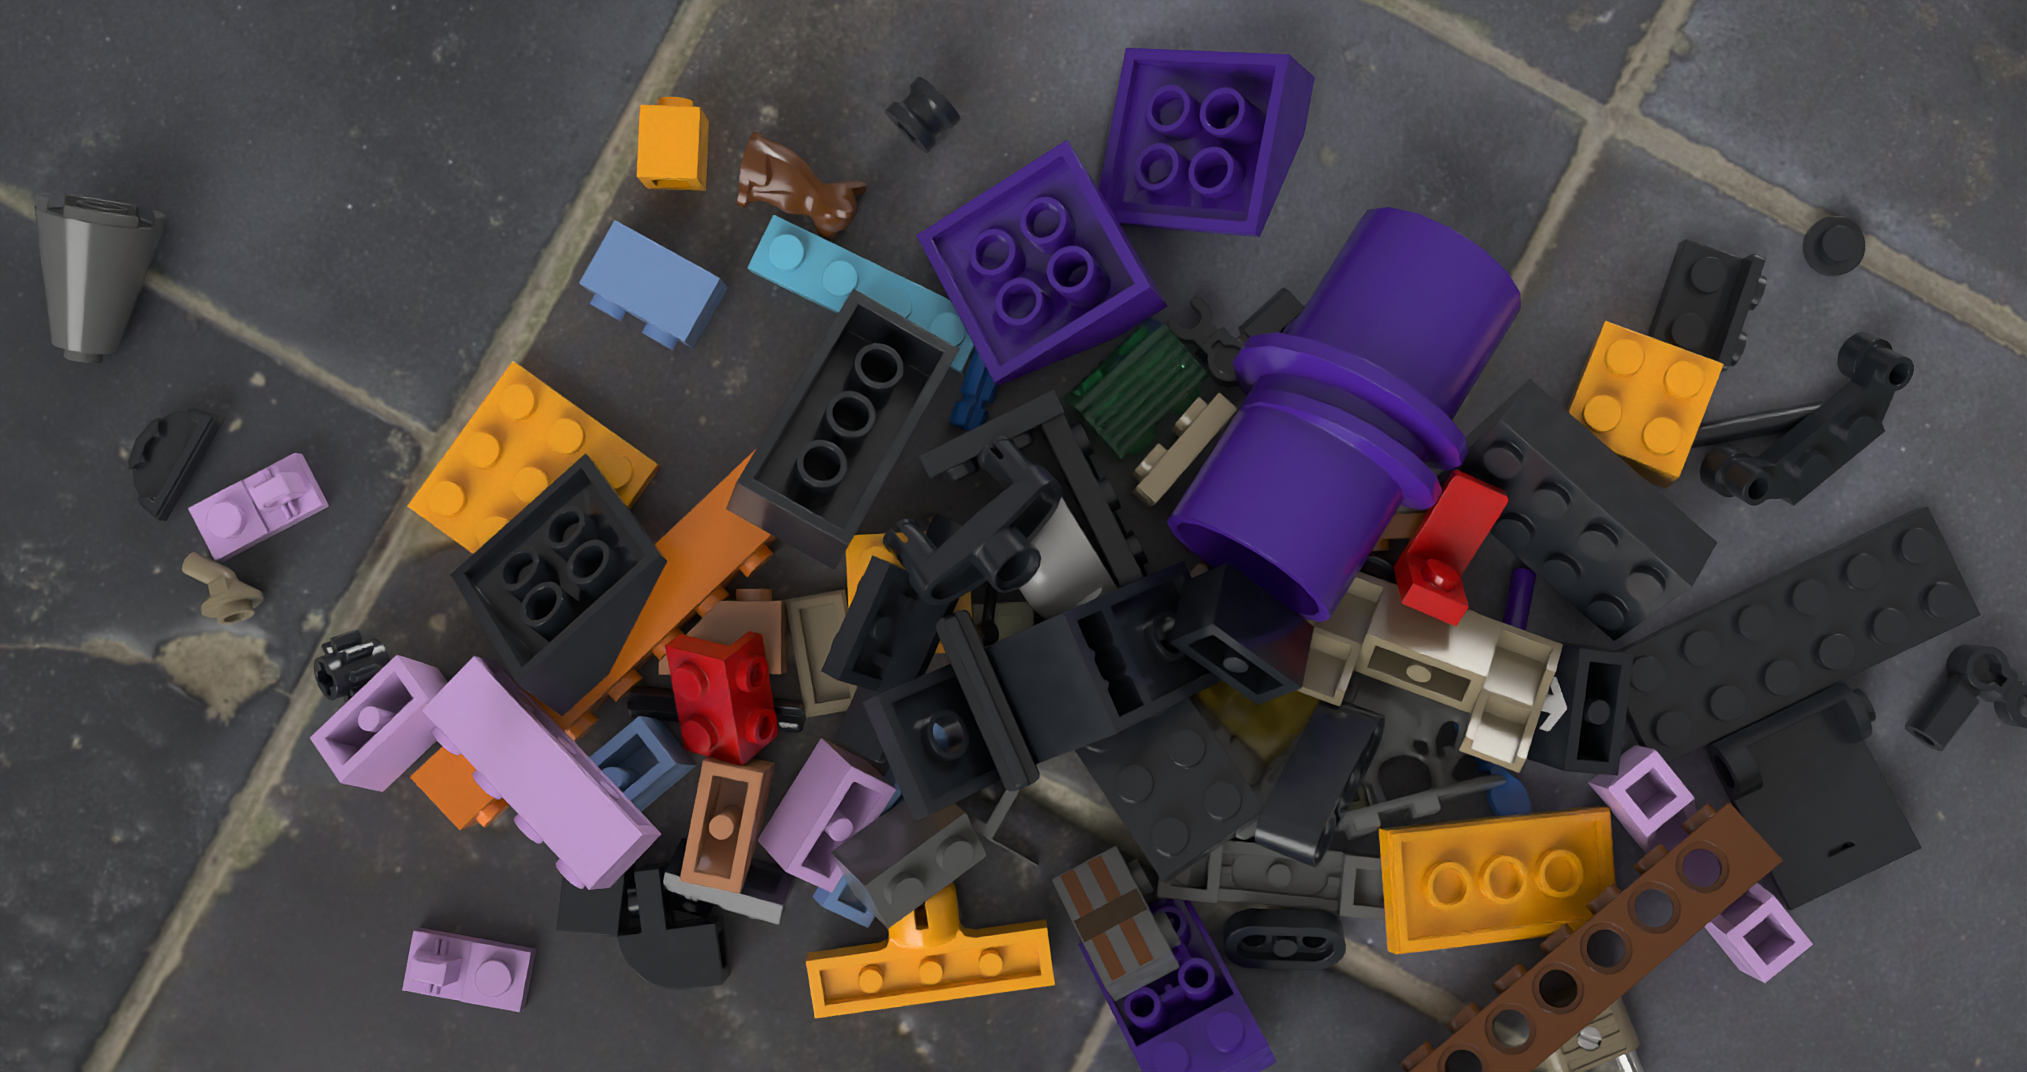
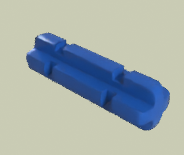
[950,349,999,432]

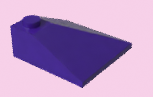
[1099,48,1315,237]
[916,140,1168,386]

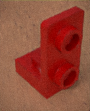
[1394,470,1508,627]

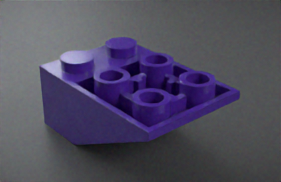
[1078,898,1277,1072]

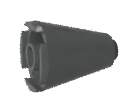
[34,193,167,363]

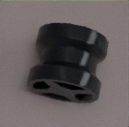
[885,76,961,153]

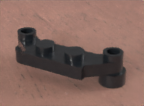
[1700,332,1914,506]

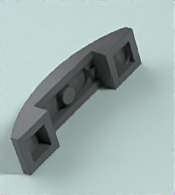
[1157,839,1385,921]

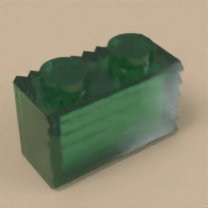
[1063,318,1209,459]

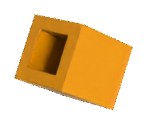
[637,97,709,191]

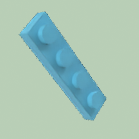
[747,215,975,374]

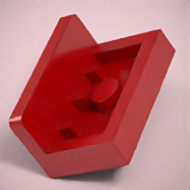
[665,631,778,766]

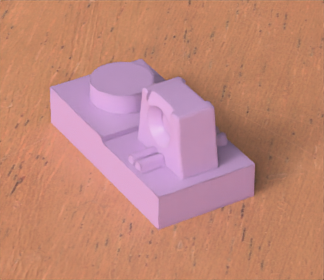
[188,453,329,562]
[402,928,536,1012]

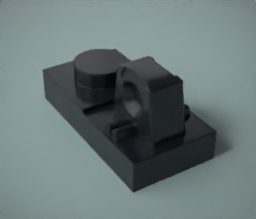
[662,838,795,925]

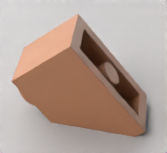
[659,589,787,675]
[680,757,775,894]

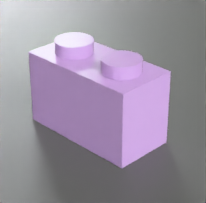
[310,655,448,792]
[758,738,896,893]

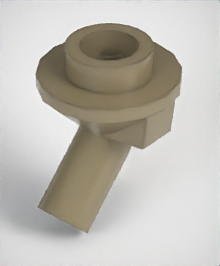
[182,552,264,624]

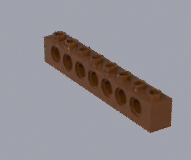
[1399,802,1783,1072]

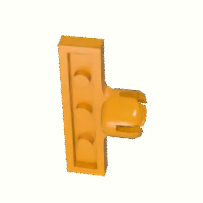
[806,882,1055,1018]

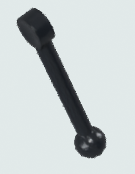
[975,581,999,647]

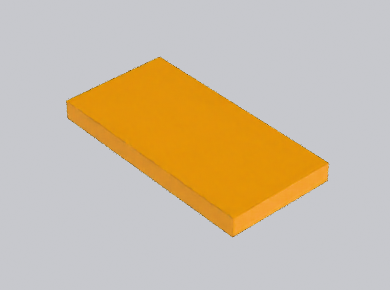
[1379,805,1616,955]

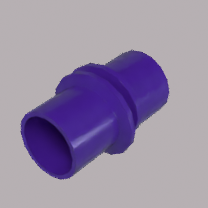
[1167,207,1521,622]

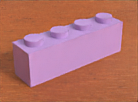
[422,656,661,890]

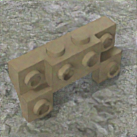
[1296,572,1563,772]

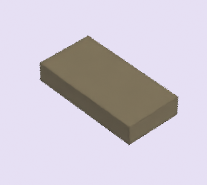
[786,589,858,718]

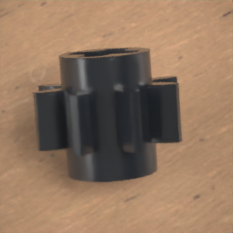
[314,629,390,704]

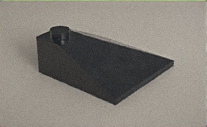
[450,453,667,716]

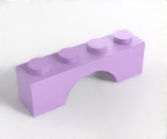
[1588,745,1813,983]

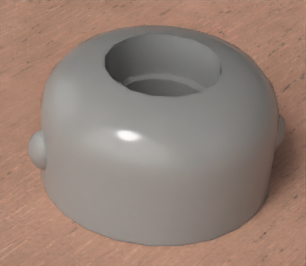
[998,493,1117,620]

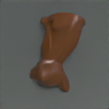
[737,131,867,242]

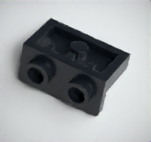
[1647,239,1767,372]

